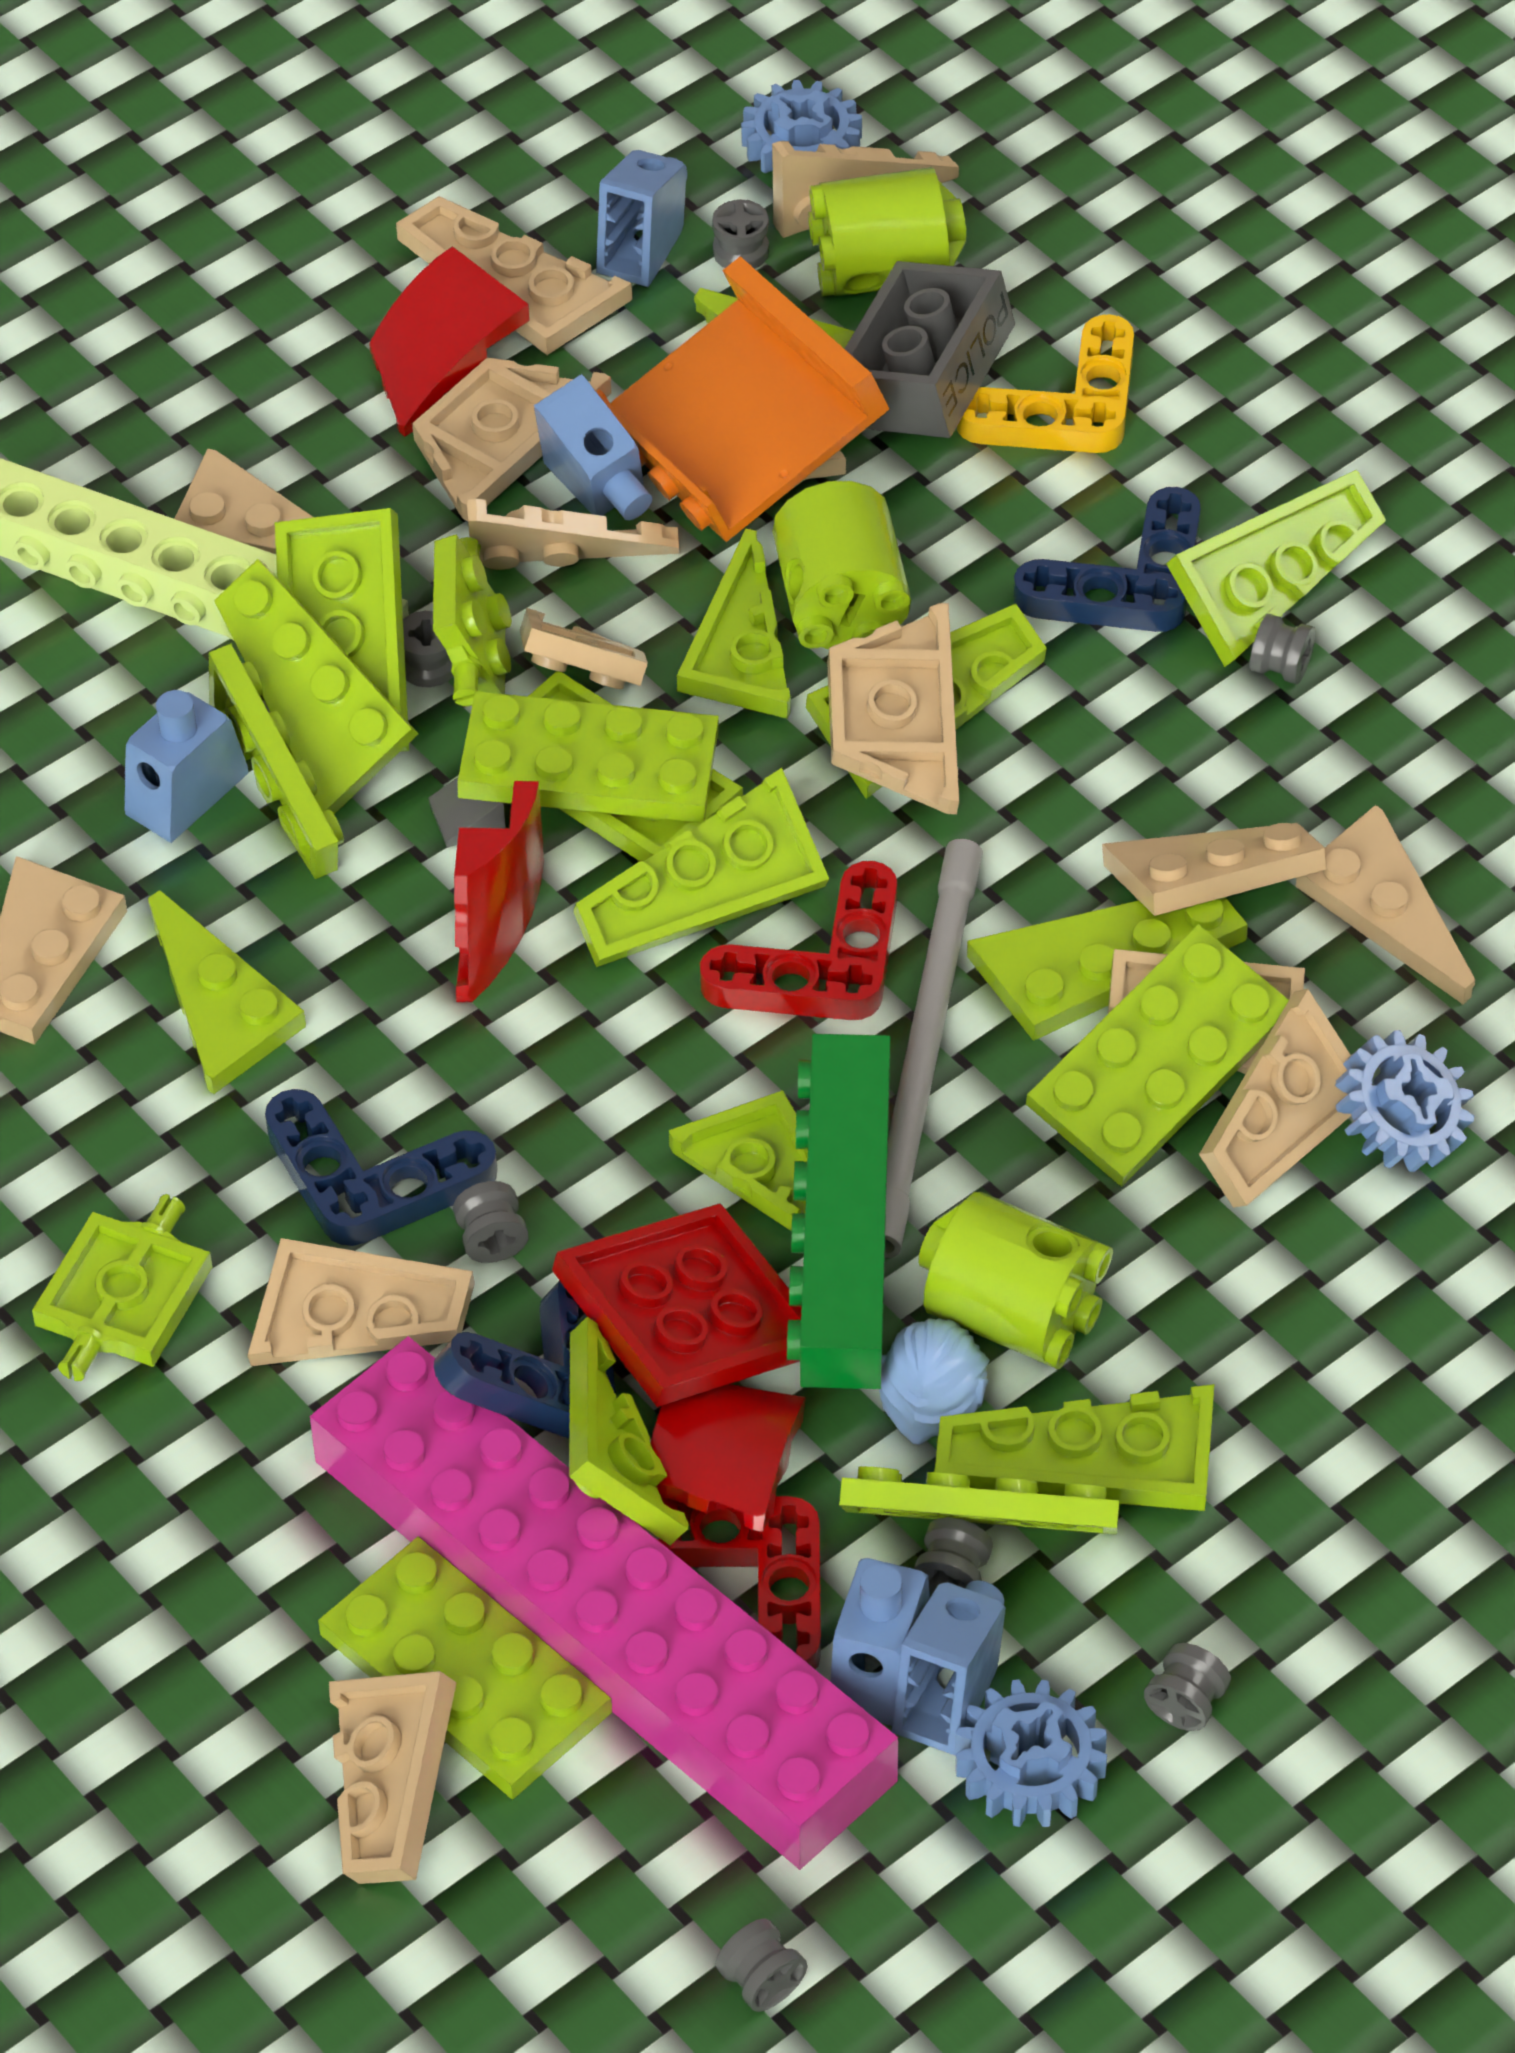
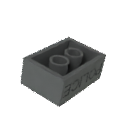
[845,261,1015,438]

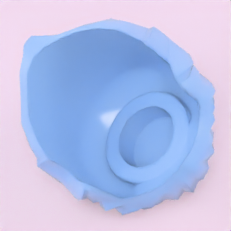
[879,1318,990,1445]

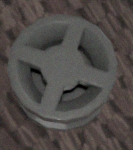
[712,199,769,269]
[403,610,454,688]
[1249,614,1316,684]
[453,1181,529,1263]
[914,1517,993,1596]
[1144,1643,1231,1731]
[715,1918,808,2012]

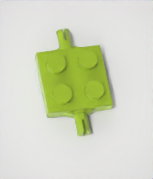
[433,534,512,707]
[32,1194,213,1381]

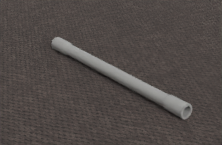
[885,839,983,1258]

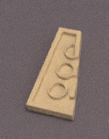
[396,196,632,355]

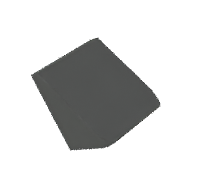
[428,777,505,848]

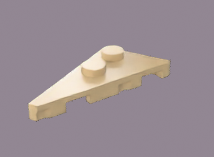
[772,141,959,238]
[174,449,313,554]
[467,498,679,570]
[1296,805,1475,1004]

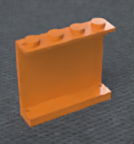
[595,256,890,542]

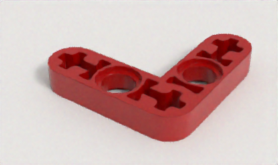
[700,861,897,1020]
[637,1496,821,1670]

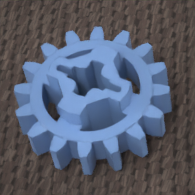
[741,80,862,173]
[1335,1030,1474,1172]
[955,1679,1107,1827]

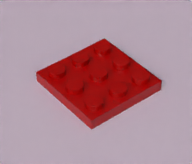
[552,1203,802,1407]

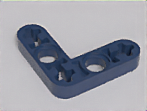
[1014,487,1200,632]
[265,1089,497,1246]
[433,1281,616,1439]

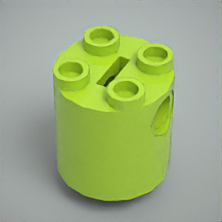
[808,167,966,297]
[772,481,912,649]
[918,1192,1113,1369]

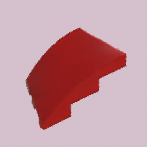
[369,246,530,437]
[454,781,544,1002]
[650,1384,806,1531]

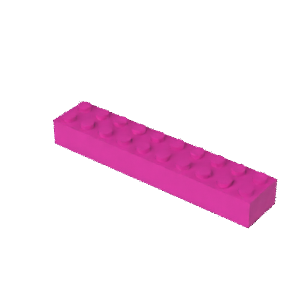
[310,1336,898,1870]

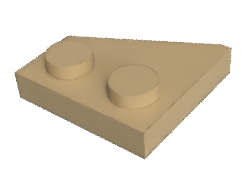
[520,608,648,689]

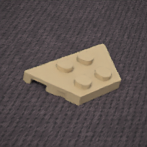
[413,357,611,521]
[827,603,959,814]

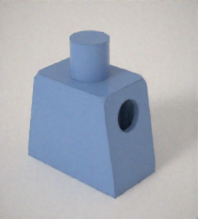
[596,150,688,287]
[534,374,653,520]
[125,690,249,843]
[830,1558,930,1726]
[892,1580,1006,1756]

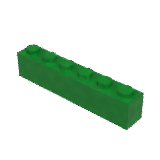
[787,1034,890,1389]

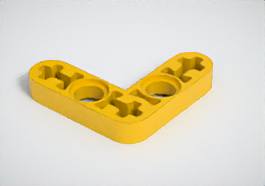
[957,314,1134,453]

